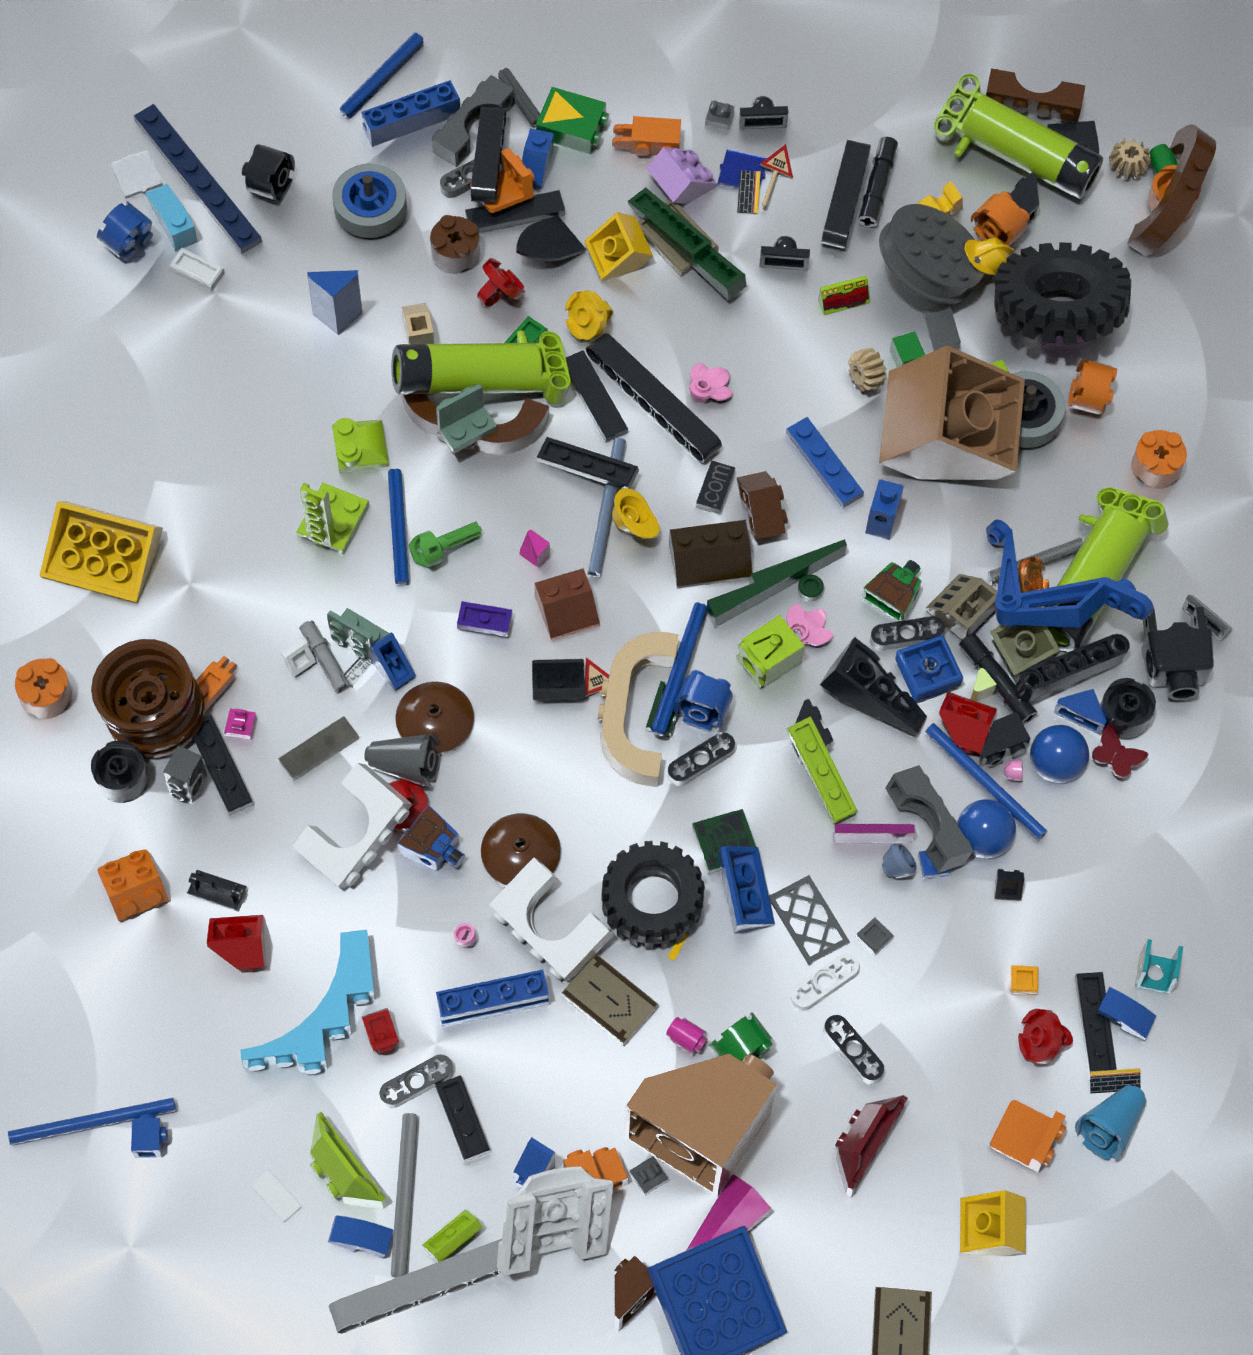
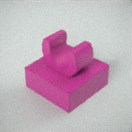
[224,708,256,740]

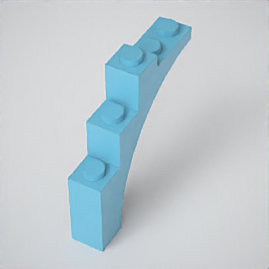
[240,929,375,1074]

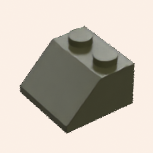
[990,607,1061,681]

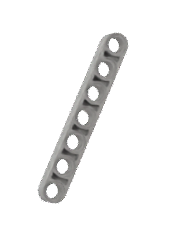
[328,1239,502,1334]

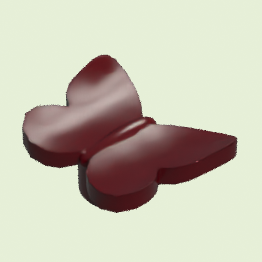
[1092,726,1149,779]

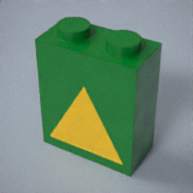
[536,87,609,154]

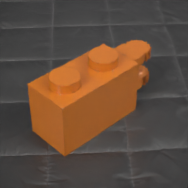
[612,116,681,156]

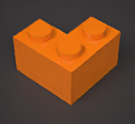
[563,1147,628,1190]

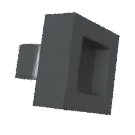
[705,100,735,131]
[630,1156,668,1196]

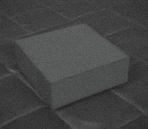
[855,917,894,956]

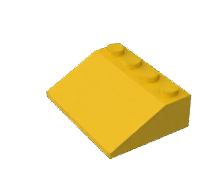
[39,501,163,602]

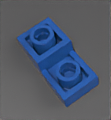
[1097,986,1156,1040]
[328,1215,393,1258]

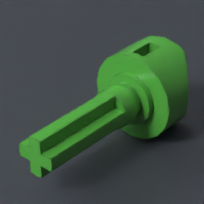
[409,521,482,567]

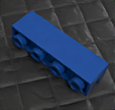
[361,80,460,147]
[436,969,549,1028]

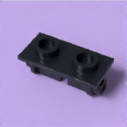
[187,870,247,911]

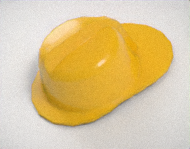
[965,237,1014,276]
[612,488,660,539]

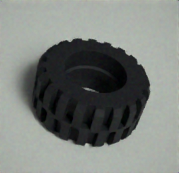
[601,841,705,949]

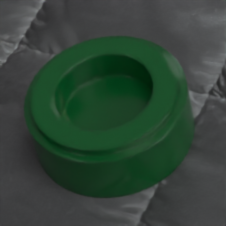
[798,574,824,601]

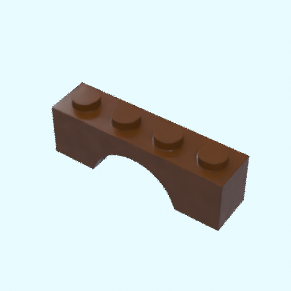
[986,68,1086,122]

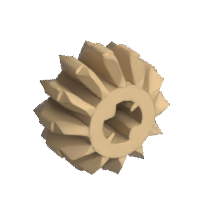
[1109,138,1151,180]
[848,348,887,392]

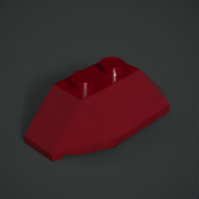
[835,1095,908,1197]

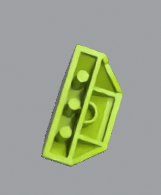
[310,1112,388,1209]

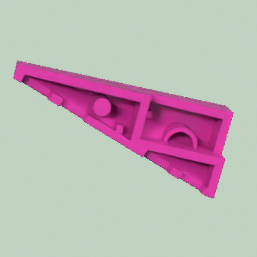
[657,1174,771,1300]

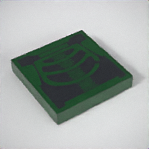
[692,809,756,874]

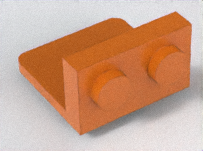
[470,148,535,213]
[97,849,169,921]
[990,1100,1067,1172]

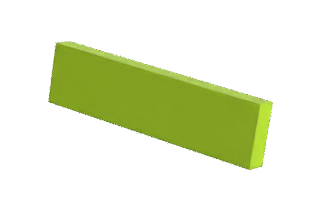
[786,716,858,823]

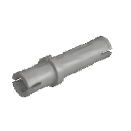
[299,620,350,693]

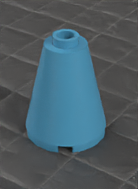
[1075,1085,1147,1160]

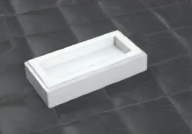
[169,248,224,291]

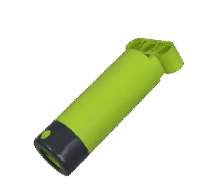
[934,73,1103,199]
[391,330,571,404]
[1044,487,1169,652]

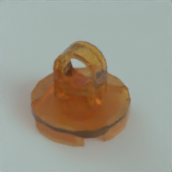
[1018,556,1049,608]

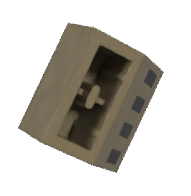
[925,574,997,640]

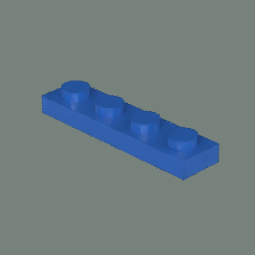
[786,417,864,509]

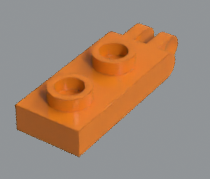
[196,656,237,712]

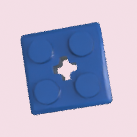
[895,635,963,701]

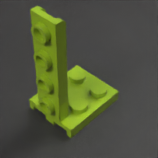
[296,482,369,555]

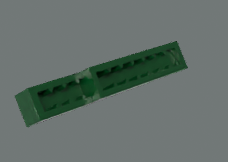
[628,187,747,301]
[706,539,847,628]

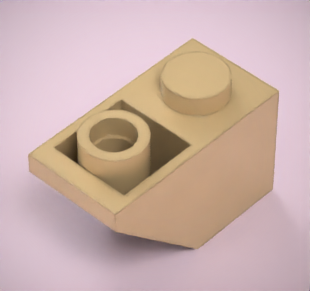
[401,303,434,344]

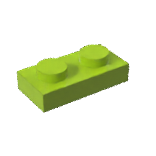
[422,1209,483,1262]

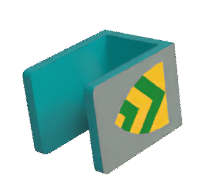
[1135,939,1183,994]

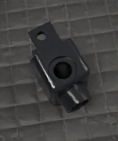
[1141,607,1214,700]

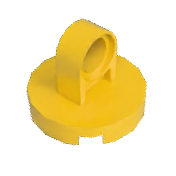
[565,290,614,340]

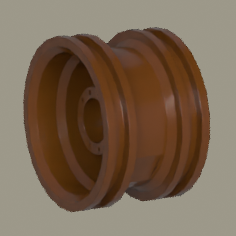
[91,639,205,758]

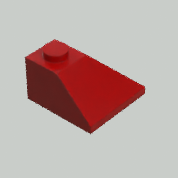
[939,692,997,754]
[207,914,265,971]

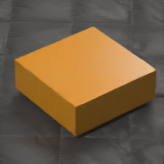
[1010,965,1038,995]

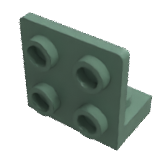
[436,384,497,454]
[327,608,389,660]

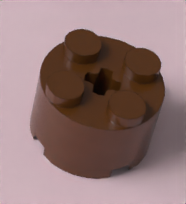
[430,215,480,274]

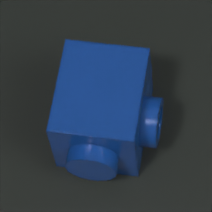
[131,1114,168,1159]

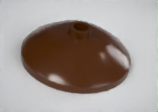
[395,681,474,755]
[481,813,561,887]

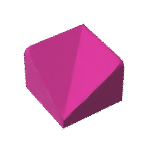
[519,530,550,568]

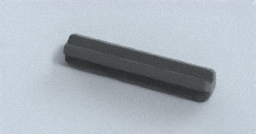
[498,68,540,127]

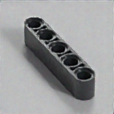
[471,106,506,203]
[821,140,871,249]
[1014,634,1130,701]

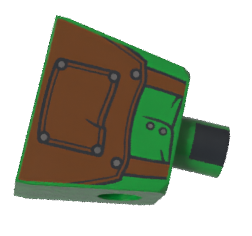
[862,560,922,622]

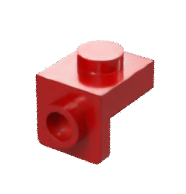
[361,1008,399,1053]

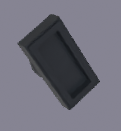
[739,96,789,129]
[759,236,810,270]

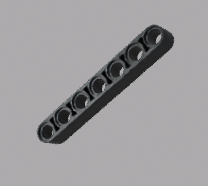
[586,333,722,463]

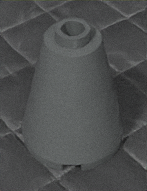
[364,734,441,787]

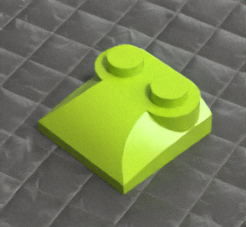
[332,418,389,474]

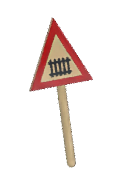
[760,144,793,207]
[585,657,609,702]

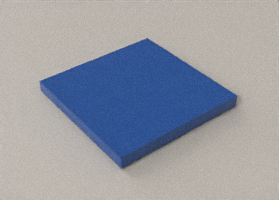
[646,1225,787,1355]

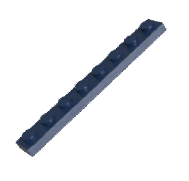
[134,104,262,254]

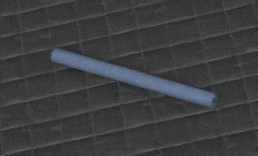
[587,438,626,577]

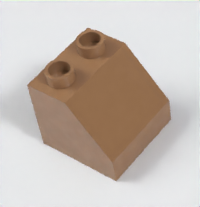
[879,345,1025,480]
[624,1054,777,1196]

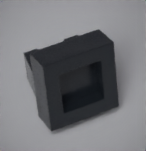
[994,869,1024,900]

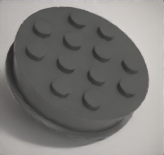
[879,204,984,304]

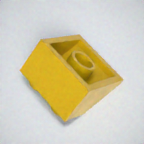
[584,212,653,281]
[960,1190,1026,1256]

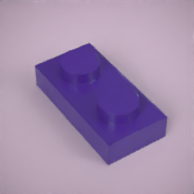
[457,601,513,637]

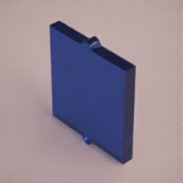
[717,150,767,190]

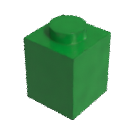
[890,331,925,367]

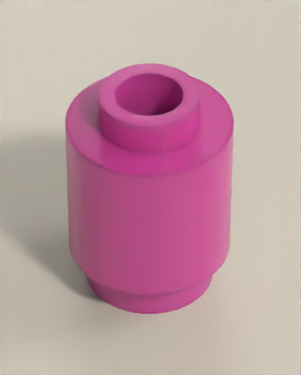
[666,1017,708,1055]

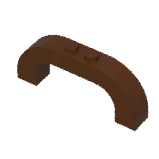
[1127,124,1216,257]
[403,394,549,455]

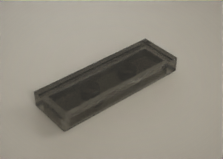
[278,716,359,782]

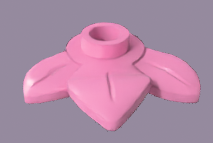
[689,363,733,402]
[786,603,833,646]

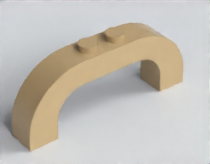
[597,632,679,787]

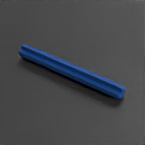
[340,32,424,118]
[388,468,409,585]

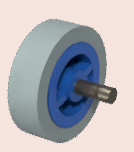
[332,163,407,238]

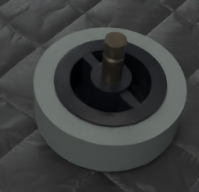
[1012,371,1065,448]

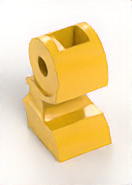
[917,181,963,215]

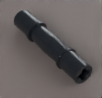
[858,137,898,227]
[959,633,1038,725]

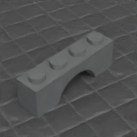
[432,75,514,167]
[885,765,973,873]

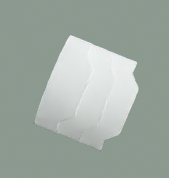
[497,1166,613,1276]

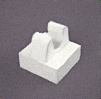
[281,639,316,676]

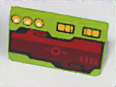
[818,276,870,315]

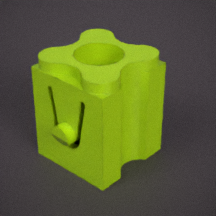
[736,615,805,688]

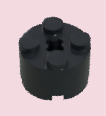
[242,144,295,200]
[1100,678,1156,738]
[91,740,148,802]

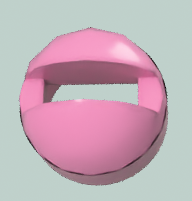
[1004,760,1023,781]
[454,923,477,947]

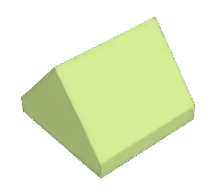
[971,668,997,701]

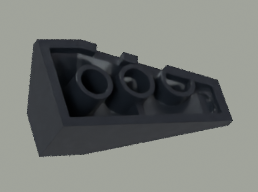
[820,637,927,735]

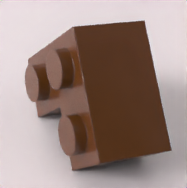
[737,471,788,540]

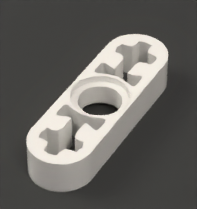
[790,953,859,1011]

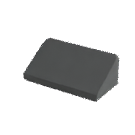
[923,303,961,351]
[1182,595,1232,641]

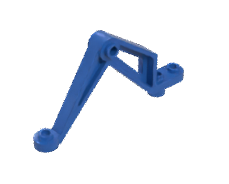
[986,519,1154,628]

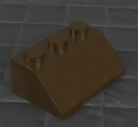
[669,520,753,589]

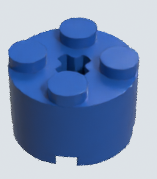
[97,202,153,261]
[673,670,733,730]

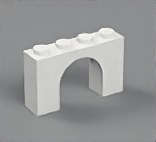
[292,763,413,888]
[489,858,614,981]

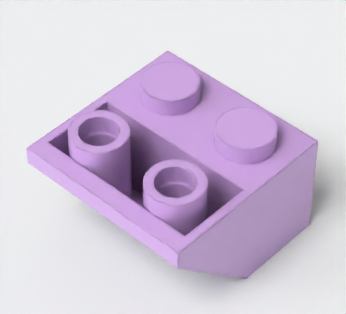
[646,147,718,204]

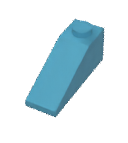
[145,184,198,251]

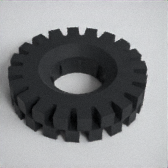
[994,242,1131,344]

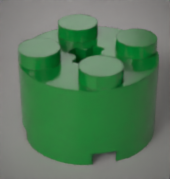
[709,1012,773,1061]

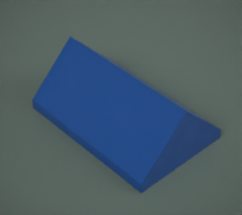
[307,270,362,335]
[717,846,775,933]

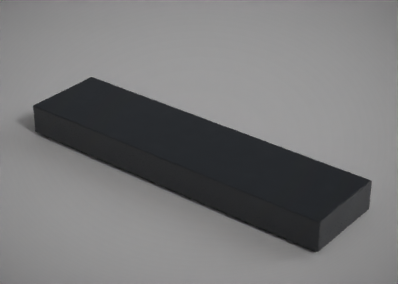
[465,190,565,233]
[566,350,628,442]
[537,437,639,489]
[193,714,254,816]
[1075,972,1117,1081]

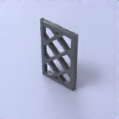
[769,875,850,965]

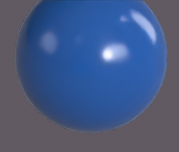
[1030,725,1089,783]
[957,799,1016,859]

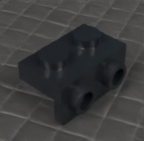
[532,659,585,700]

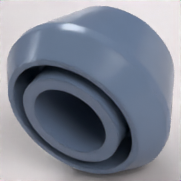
[882,843,916,878]

